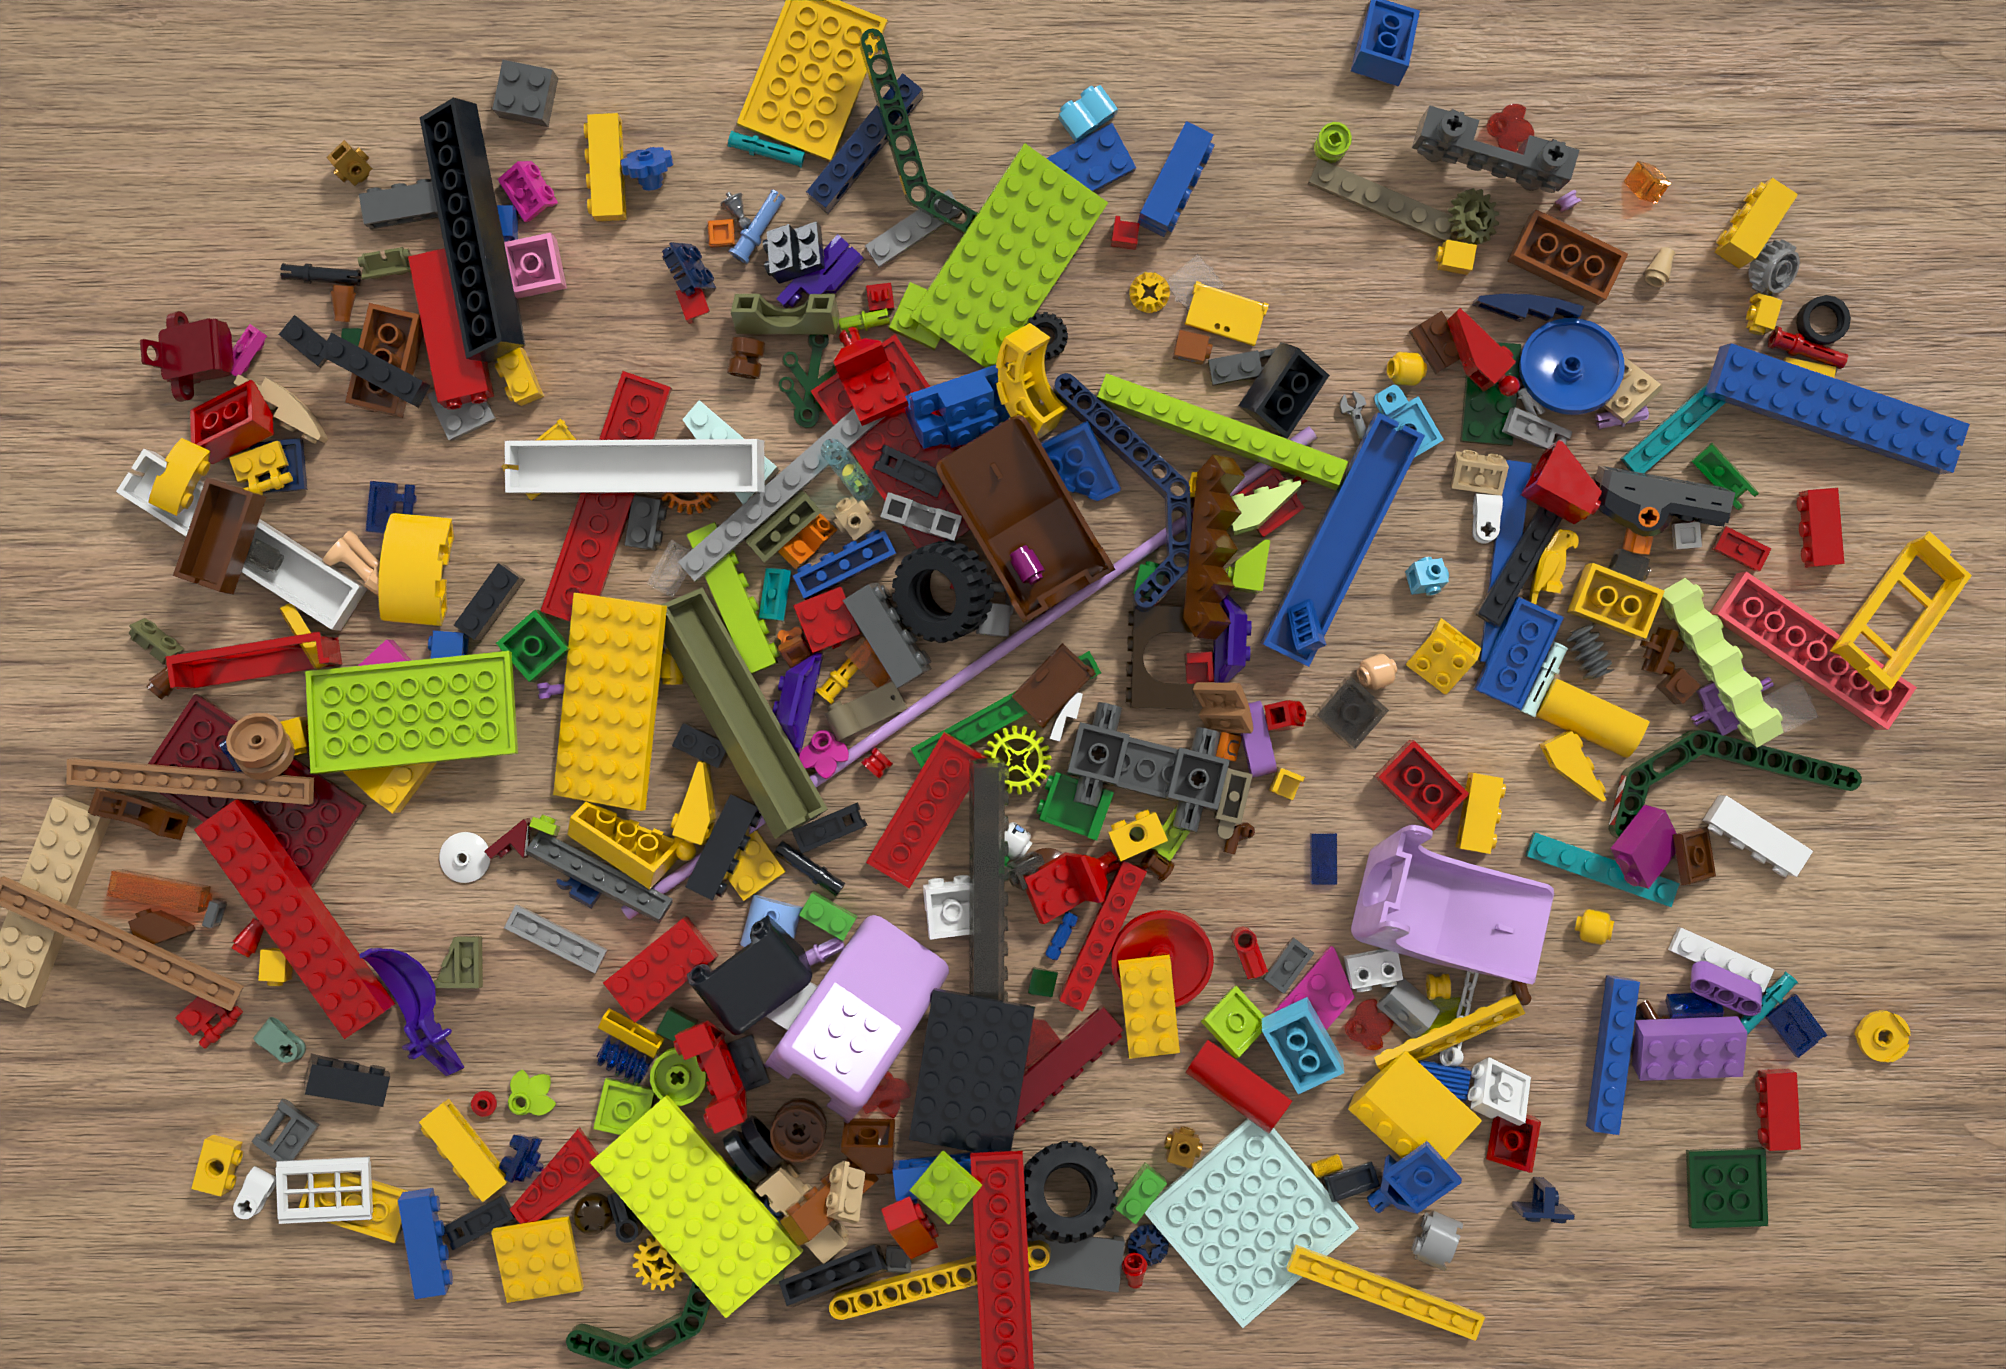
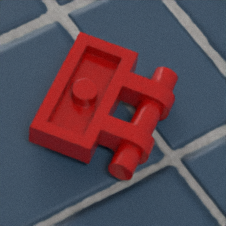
[175,996,243,1049]

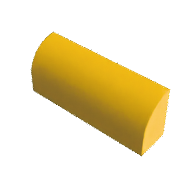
[1536,678,1650,758]

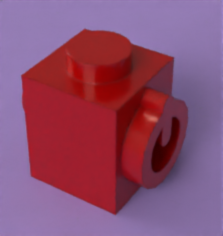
[1264,700,1307,731]

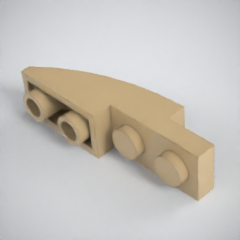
[234,374,328,444]

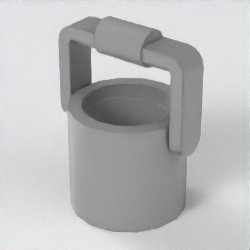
[976,581,1014,637]

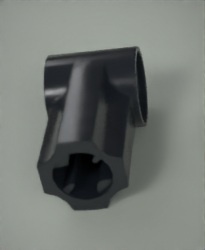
[607,1192,643,1243]

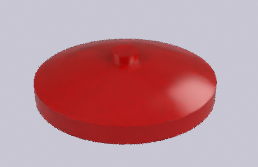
[1111,910,1214,1007]

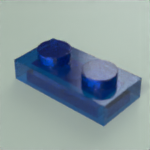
[1310,833,1337,885]
[1665,993,1724,1019]

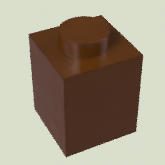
[1656,668,1701,704]

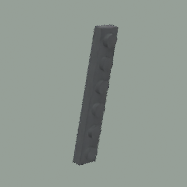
[526,830,673,924]

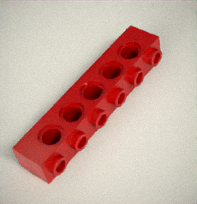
[1058,860,1147,1012]

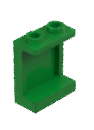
[1036,772,1114,841]

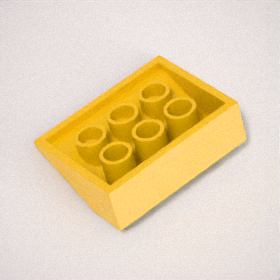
[343,762,437,814]
[1348,1050,1482,1160]

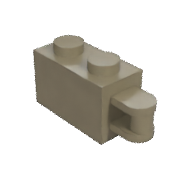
[1214,769,1253,839]

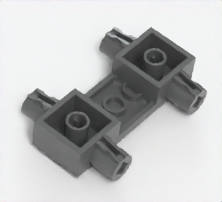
[1412,105,1580,193]
[1066,702,1230,833]

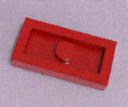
[1712,526,1772,572]

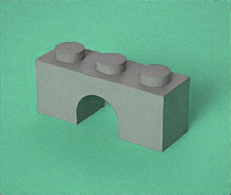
[880,492,962,541]

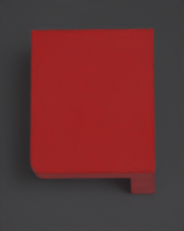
[1111,216,1140,250]
[675,288,710,324]
[1185,652,1214,684]

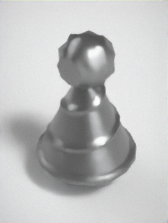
[720,192,751,230]

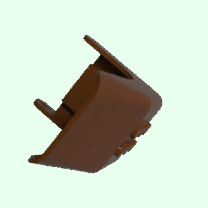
[936,415,1116,623]

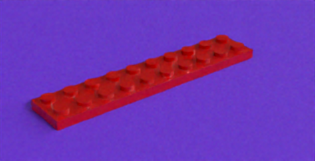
[540,371,672,622]
[970,1151,1034,1369]

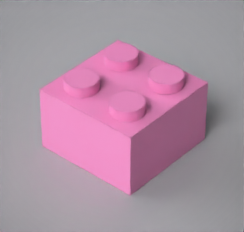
[504,233,567,299]

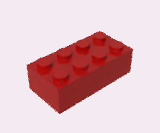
[603,916,718,1023]

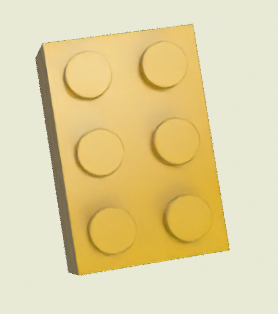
[1714,178,1798,269]
[1567,563,1665,640]

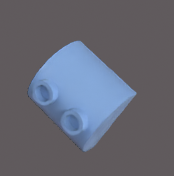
[740,894,803,947]

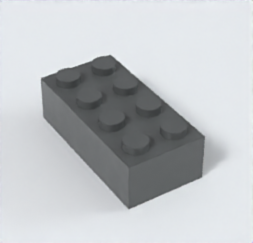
[843,583,932,688]

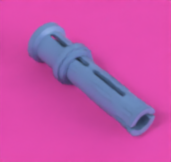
[728,189,785,264]

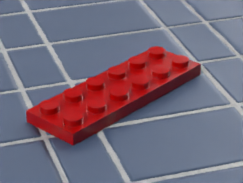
[866,732,988,889]

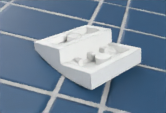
[1049,693,1083,741]

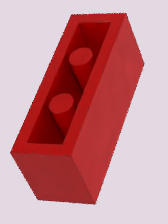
[1796,488,1845,568]
[1755,1068,1801,1151]
[881,1196,939,1260]

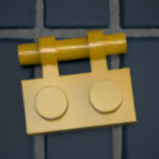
[229,441,293,495]

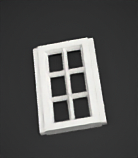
[276,1157,373,1224]

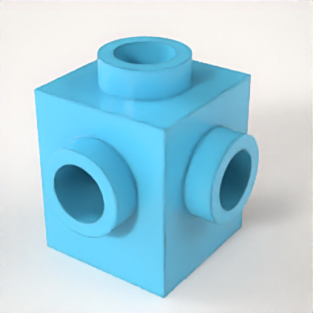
[1405,557,1449,596]

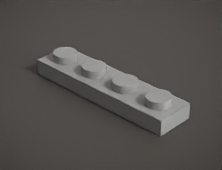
[865,190,963,268]
[504,904,608,973]

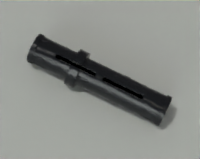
[280,263,361,286]
[773,840,846,897]

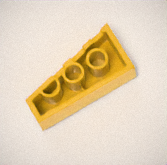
[567,802,684,890]

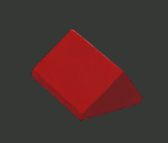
[1486,1114,1541,1173]

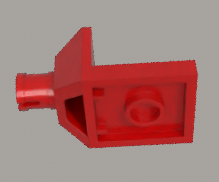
[833,327,909,426]
[1020,851,1119,924]

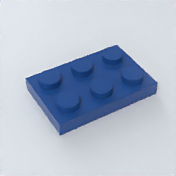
[1047,123,1136,192]

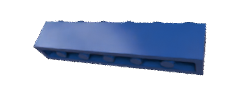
[1586,975,1640,1135]

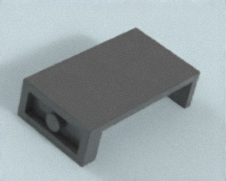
[1027,1230,1125,1293]

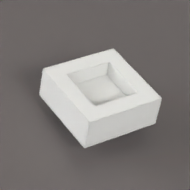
[1672,522,1702,550]

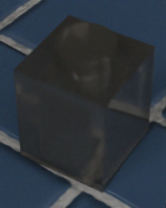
[1608,549,1651,582]

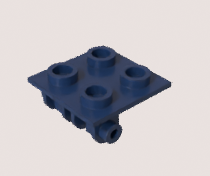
[662,242,716,296]

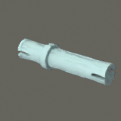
[1520,642,1568,717]

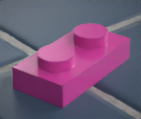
[232,324,267,377]

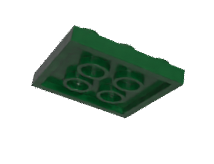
[1686,1147,1768,1229]

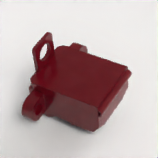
[140,311,234,402]

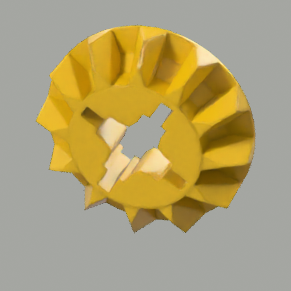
[1129,272,1170,313]

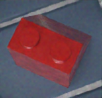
[1521,440,1602,524]

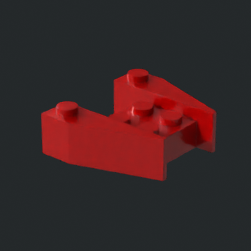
[673,1020,747,1134]

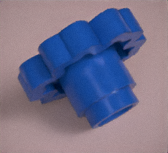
[621,147,673,191]

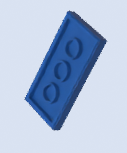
[1474,597,1564,710]

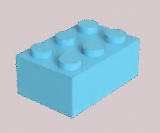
[1262,997,1344,1094]

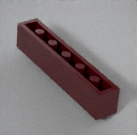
[1015,1004,1124,1130]

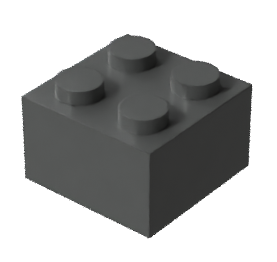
[492,60,558,127]

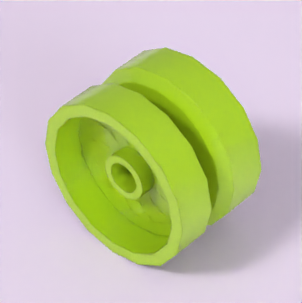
[650,1046,709,1106]

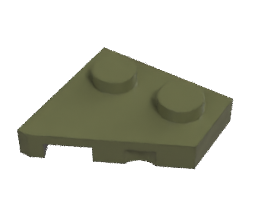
[433,936,483,988]

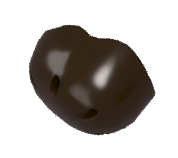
[572,1193,614,1235]

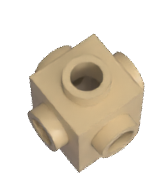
[832,496,875,541]

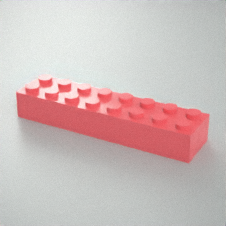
[1710,571,1917,730]

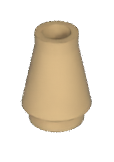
[1645,247,1675,287]

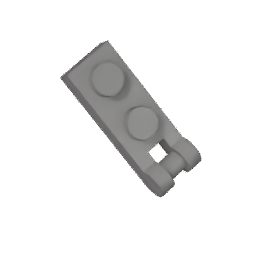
[1502,407,1572,450]

